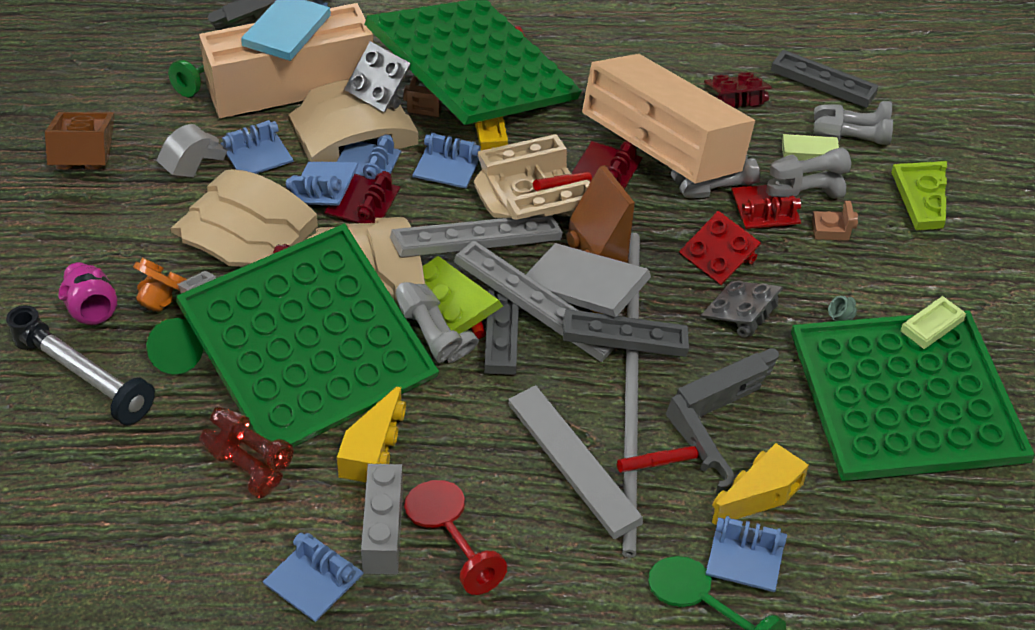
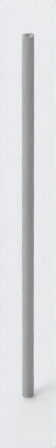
[622,233,640,558]

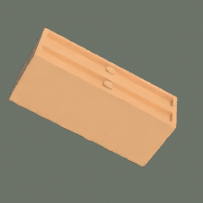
[199,3,374,118]
[582,54,755,184]

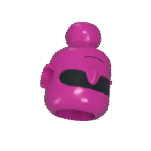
[58,262,118,325]

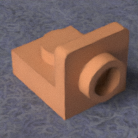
[403,76,441,117]
[812,201,858,240]

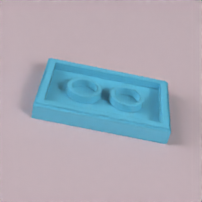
[241,0,331,61]

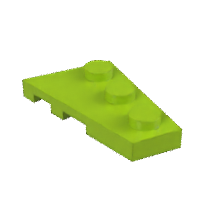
[891,161,947,230]
[422,256,503,334]

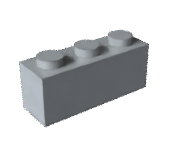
[361,464,403,574]

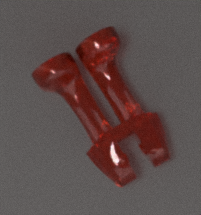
[198,407,294,499]

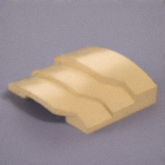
[289,80,418,162]
[474,134,590,220]
[170,170,318,268]
[307,217,425,312]

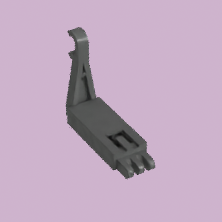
[208,0,314,30]
[666,348,779,493]

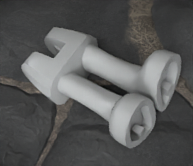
[814,101,893,145]
[766,148,851,199]
[671,155,760,198]
[395,282,479,363]

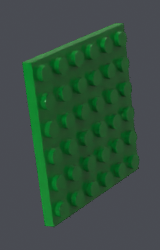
[364,0,582,125]
[176,223,439,459]
[791,310,1035,481]

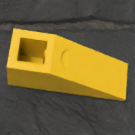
[337,387,406,482]
[712,443,809,525]

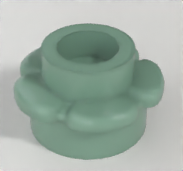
[828,295,857,321]

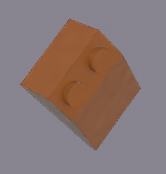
[45,112,115,169]
[567,165,635,263]

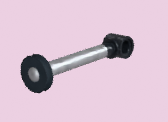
[6,305,155,426]

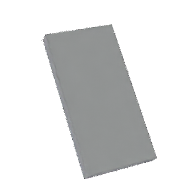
[526,243,651,317]

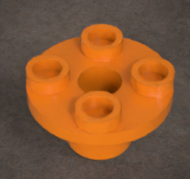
[133,257,187,312]

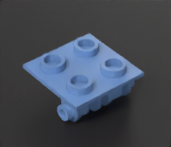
[220,120,293,174]
[413,133,481,189]
[337,134,401,179]
[286,161,359,205]
[706,516,787,592]
[262,533,364,622]

